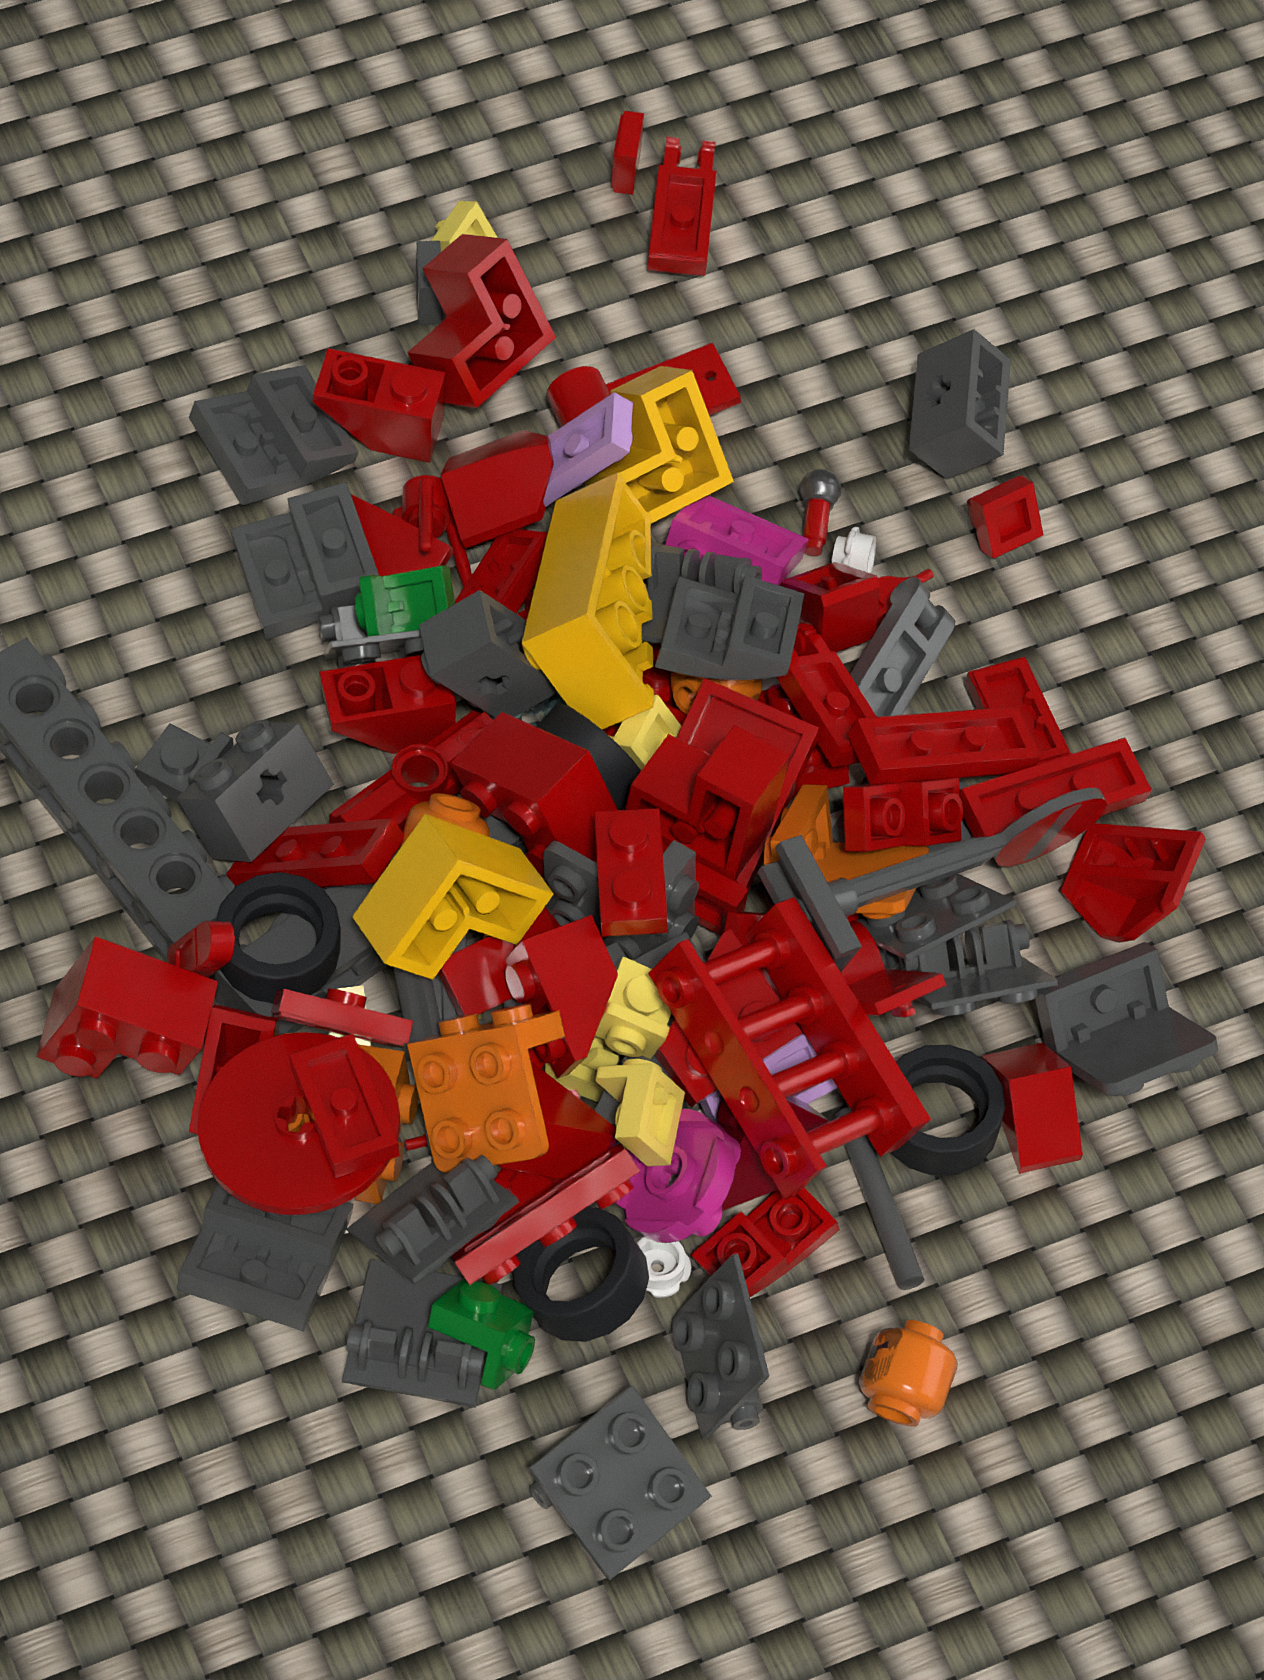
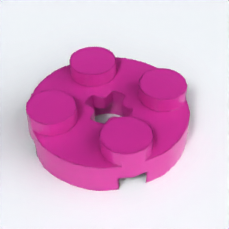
[616,1109,741,1243]

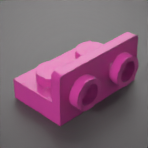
[665,495,809,586]

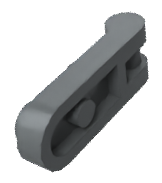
[850,577,955,717]

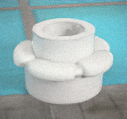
[832,527,876,574]
[637,1237,691,1298]

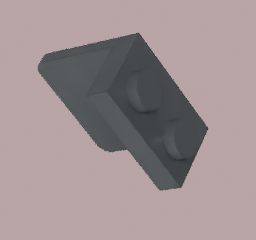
[543,840,699,960]
[1035,942,1218,1096]

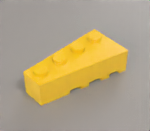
[522,472,654,730]

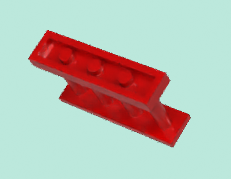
[648,897,931,1200]

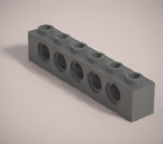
[0,637,240,962]

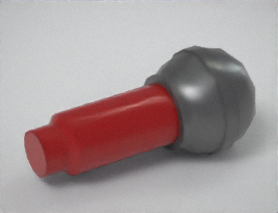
[799,469,842,556]

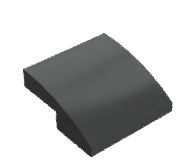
[189,365,358,505]
[231,482,379,640]
[655,575,805,680]
[177,1183,354,1332]

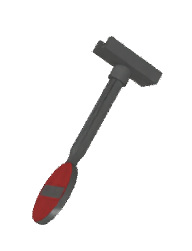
[757,787,1108,972]

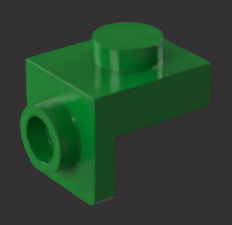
[355,566,455,637]
[428,1280,535,1390]

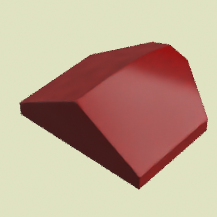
[441,430,554,548]
[1061,823,1206,943]

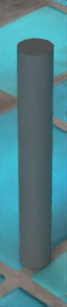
[835,1107,924,1290]

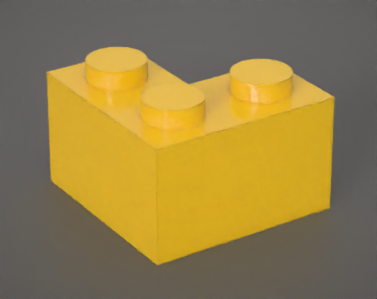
[584,366,734,524]
[352,814,554,980]

